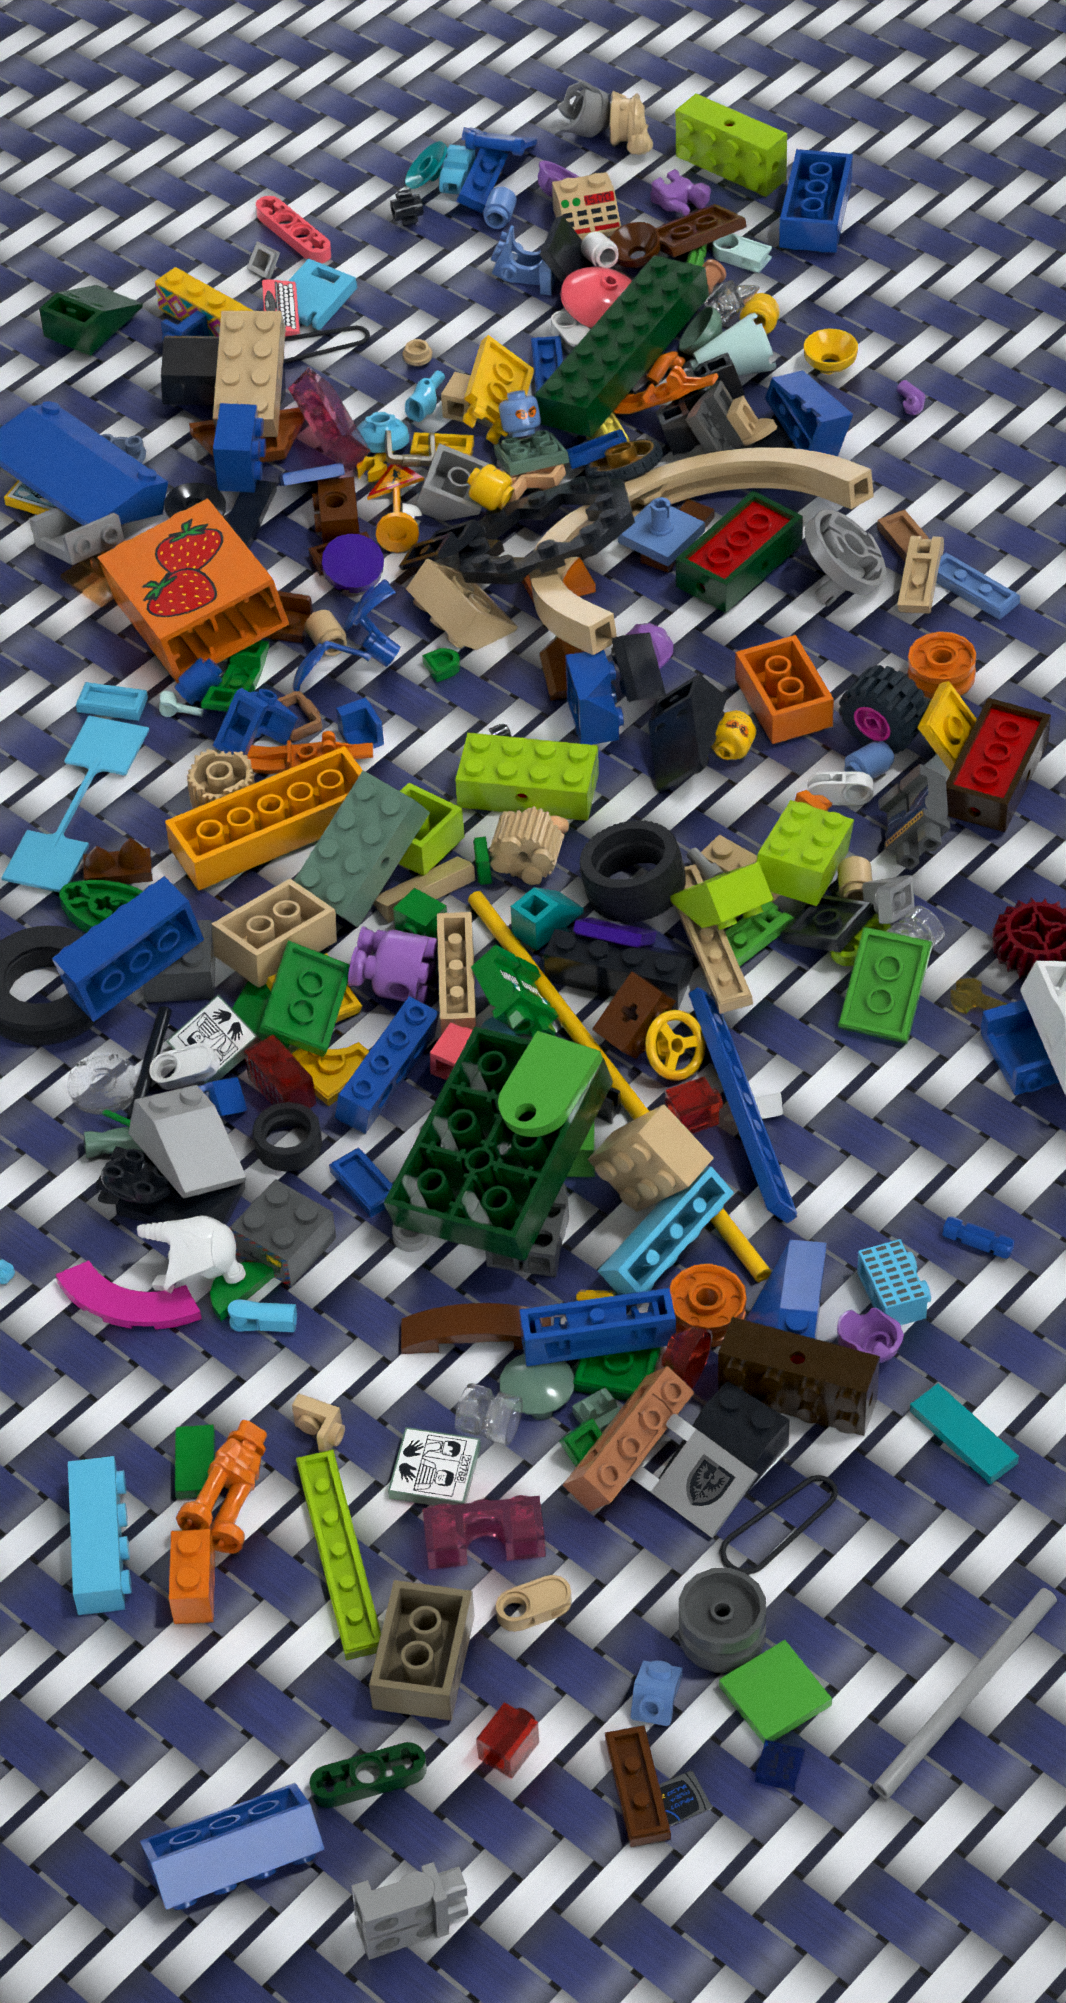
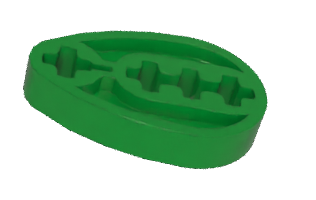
[59,880,143,933]

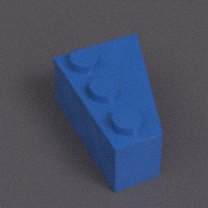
[765,370,853,456]

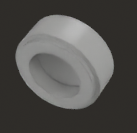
[392,1225,429,1252]

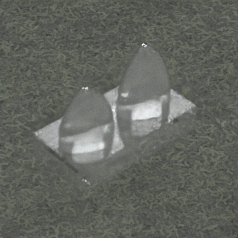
[704,280,760,327]

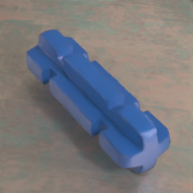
[942,1216,1015,1259]

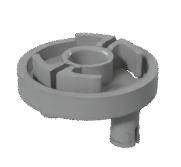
[805,509,886,606]

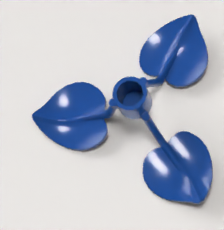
[293,579,401,691]

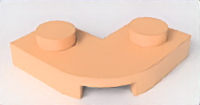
[503,464,566,503]

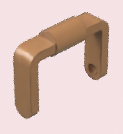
[278,691,322,741]

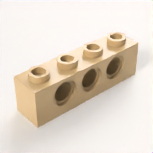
[437,912,477,1035]

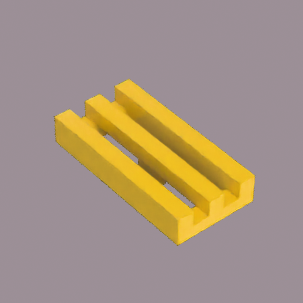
[410,432,474,456]

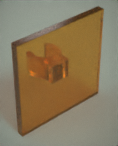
[60,548,114,607]

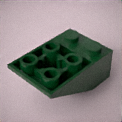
[39,285,143,355]

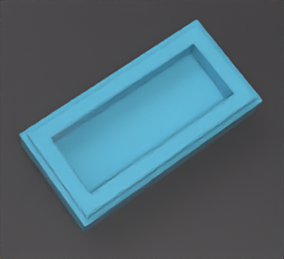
[76,682,148,721]

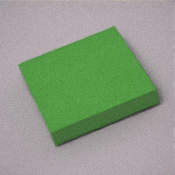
[719,1640,832,1746]

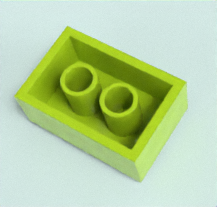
[756,800,854,906]

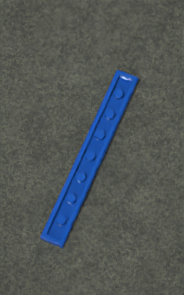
[688,987,797,1223]

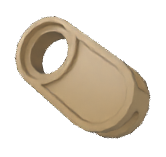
[496,1575,572,1632]

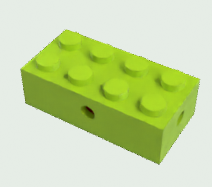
[675,93,787,197]
[455,733,599,821]

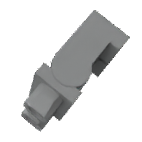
[352,1862,468,1960]

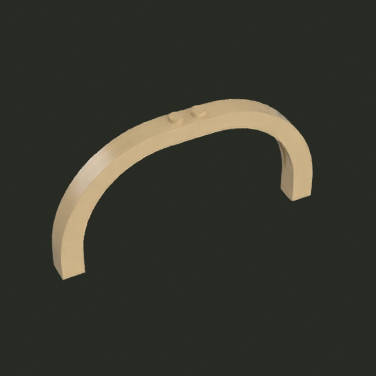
[529,448,874,655]

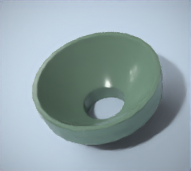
[679,306,723,356]

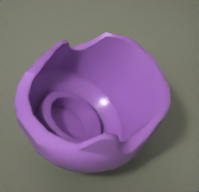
[837,1308,904,1363]

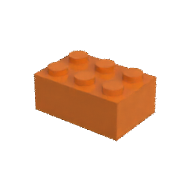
[735,635,834,744]

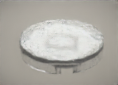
[67,1052,138,1115]

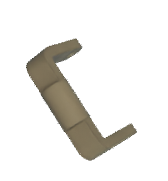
[385,430,436,467]

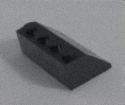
[161,336,286,406]
[544,927,698,1010]

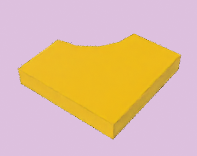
[282,1042,369,1106]

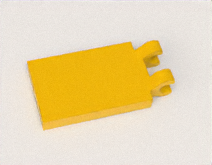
[462,335,534,445]

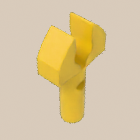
[356,451,394,482]

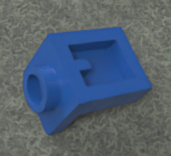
[161,310,209,342]

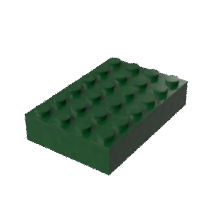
[384,1026,613,1261]

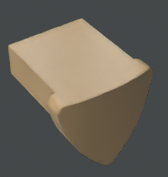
[726,396,777,446]

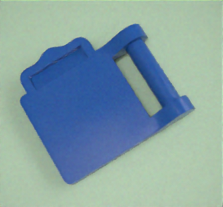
[461,127,537,156]

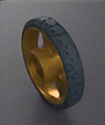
[585,439,663,483]

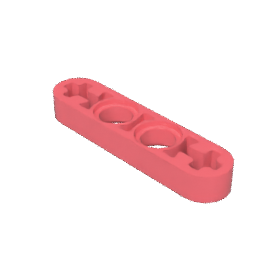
[256,196,331,264]

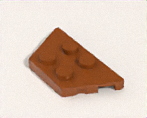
[189,407,305,462]

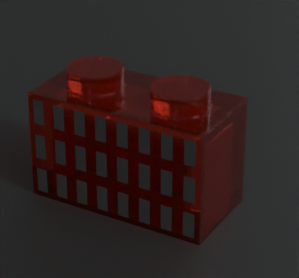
[244,1034,316,1108]

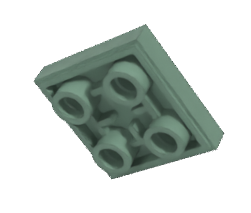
[494,430,569,476]

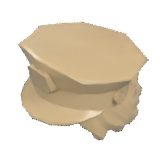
[610,91,653,155]

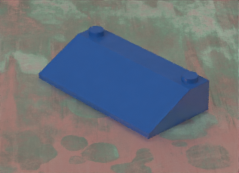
[0,401,168,526]

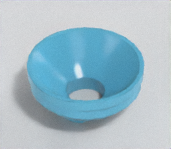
[354,412,409,453]

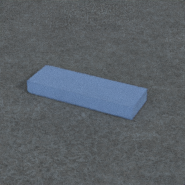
[936,552,1020,620]

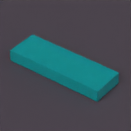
[910,1383,1019,1485]

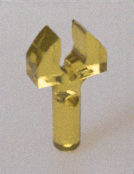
[950,978,1008,1014]

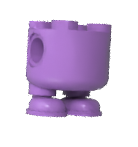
[348,926,438,1004]

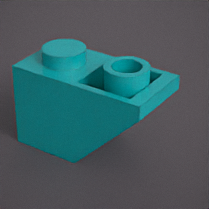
[510,887,584,951]

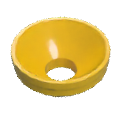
[804,329,858,375]

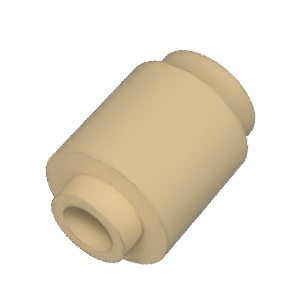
[305,610,347,656]
[837,856,873,901]

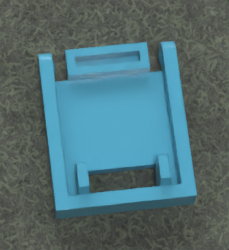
[289,258,358,330]

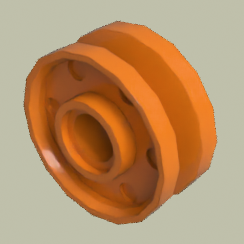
[908,632,976,699]
[669,1264,747,1348]

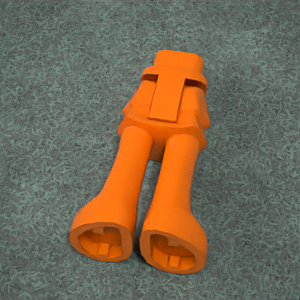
[176,1420,267,1554]

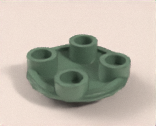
[500,1354,574,1420]

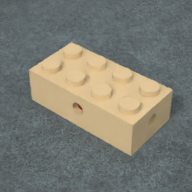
[213,311,286,437]

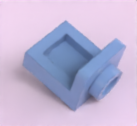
[631,1660,683,1726]

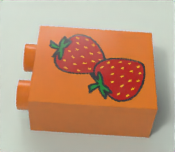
[97,498,289,683]

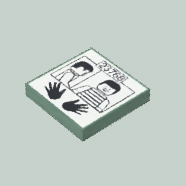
[166,994,262,1084]
[388,1427,481,1510]

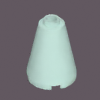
[690,312,776,376]

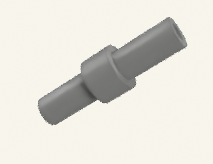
[686,847,724,881]

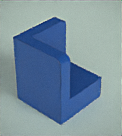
[336,697,384,749]
[198,1077,247,1118]

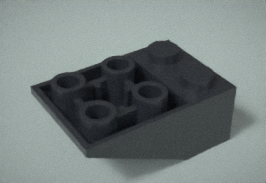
[648,674,727,793]

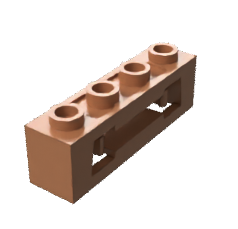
[563,1366,694,1511]

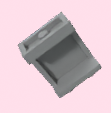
[29,507,125,565]

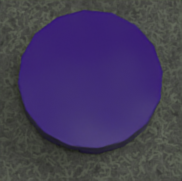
[322,534,384,593]

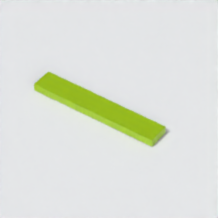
[296,1449,381,1661]

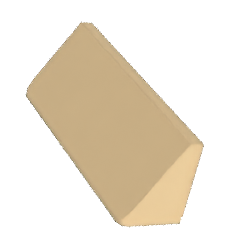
[373,856,475,923]

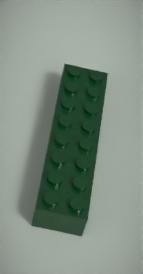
[534,255,709,437]

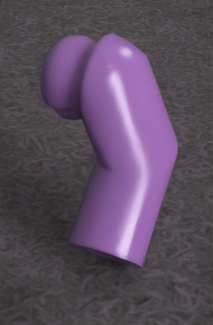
[897,380,926,415]

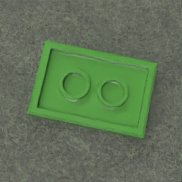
[838,927,933,1044]

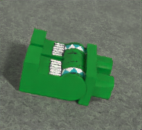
[471,945,559,1038]

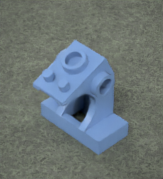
[491,226,557,296]

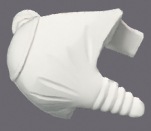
[137,1216,246,1293]

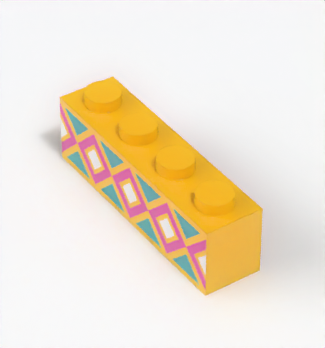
[155,267,253,336]

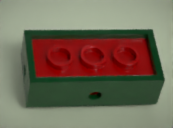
[675,491,803,613]

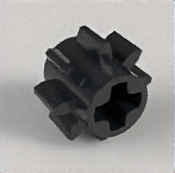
[390,189,424,227]

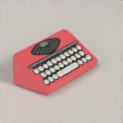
[262,279,300,337]

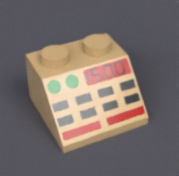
[552,172,621,241]

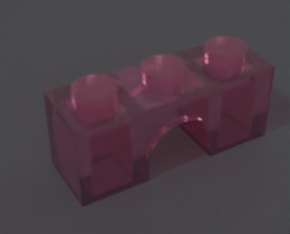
[423,1495,546,1569]

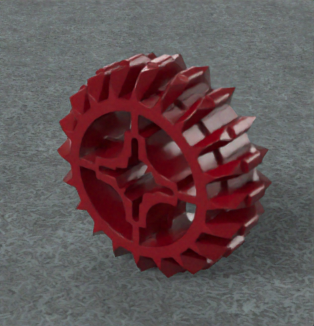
[992,897,1066,979]

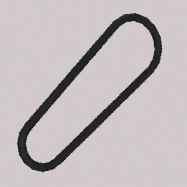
[284,325,370,363]
[720,1475,838,1574]

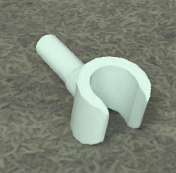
[159,691,204,717]

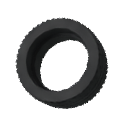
[580,820,686,923]

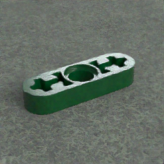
[309,1742,427,1808]

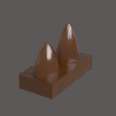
[83,838,153,884]

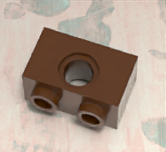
[312,477,360,544]

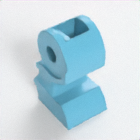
[439,144,476,195]

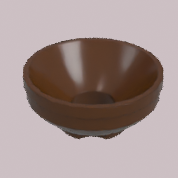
[610,222,661,268]

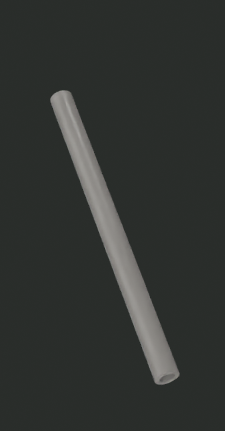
[873,1588,1057,1799]

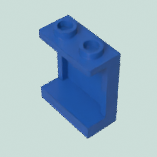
[981,999,1059,1096]

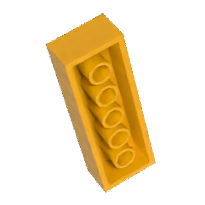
[165,746,363,891]

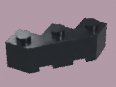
[655,352,745,456]

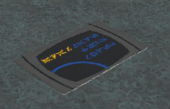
[659,1771,712,1827]

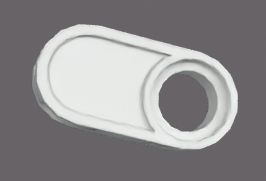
[551,310,590,354]
[807,772,873,806]
[149,1043,220,1090]

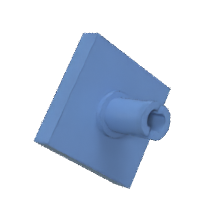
[618,497,705,566]

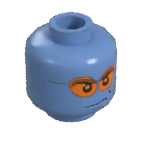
[499,390,541,437]

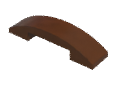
[401,1303,551,1354]

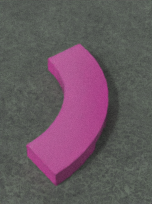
[55,1261,202,1329]

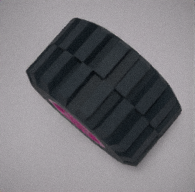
[839,665,929,755]

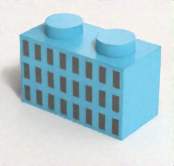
[857,1239,931,1325]

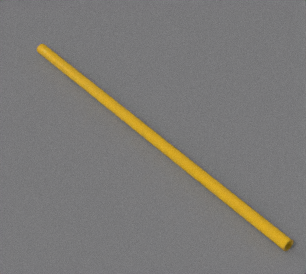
[468,891,771,1282]

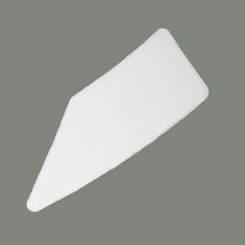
[724,1093,783,1121]

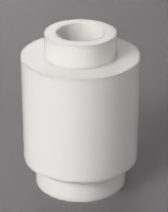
[581,232,619,268]

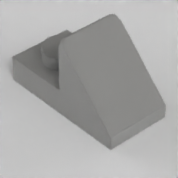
[862,875,915,924]

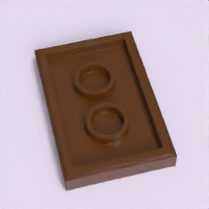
[656,204,747,257]

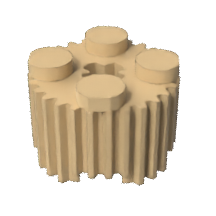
[187,749,255,809]
[489,806,564,885]

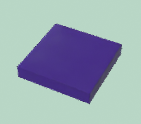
[573,917,657,948]

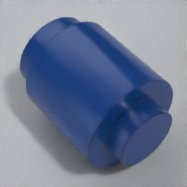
[174,657,223,705]

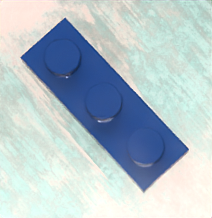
[456,148,508,213]

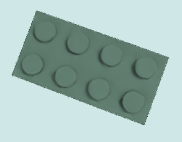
[294,770,430,928]

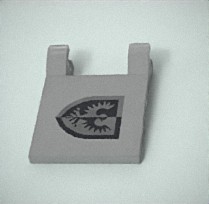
[631,1414,759,1538]

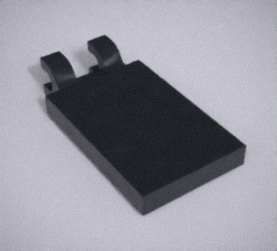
[95,1146,245,1225]

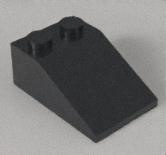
[659,1381,790,1498]

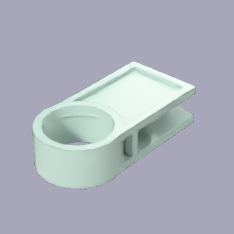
[713,233,772,274]

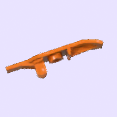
[613,366,719,414]
[247,731,373,774]

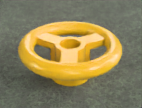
[645,1010,706,1081]

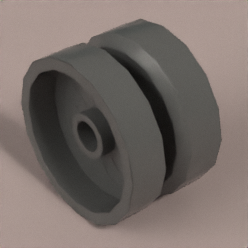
[679,1568,766,1673]

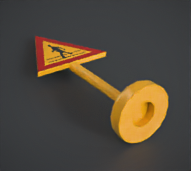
[367,464,425,553]

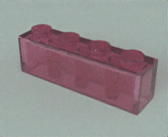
[288,367,371,472]

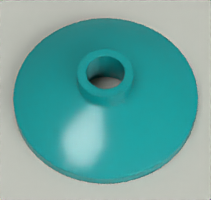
[405,141,447,189]

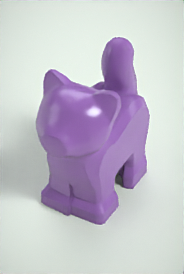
[650,169,711,216]

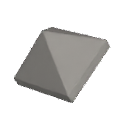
[247,241,280,279]

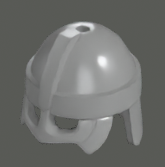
[556,79,611,138]

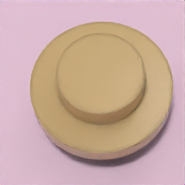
[403,339,432,366]

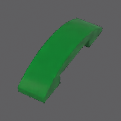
[201,640,269,712]

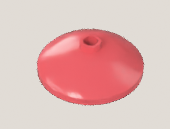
[560,267,633,328]

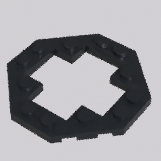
[459,476,635,585]

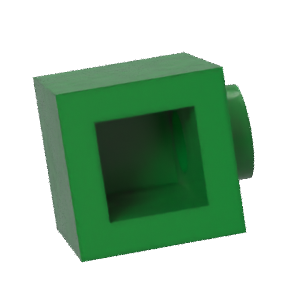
[393,888,447,939]

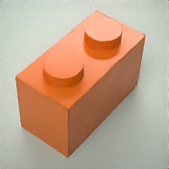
[169,1529,215,1624]

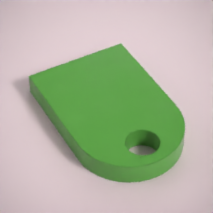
[498,1031,603,1137]

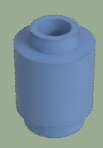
[483,187,517,229]
[844,741,894,779]

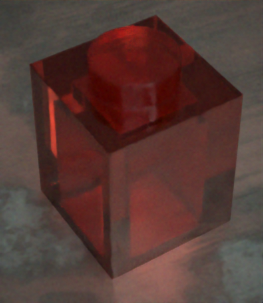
[665,1076,723,1134]
[476,1702,540,1779]

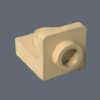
[292,1393,345,1452]

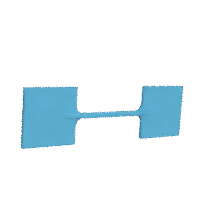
[1,716,149,892]

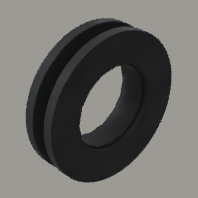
[0,925,102,1046]

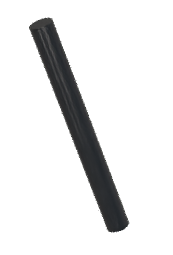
[127,1006,172,1120]

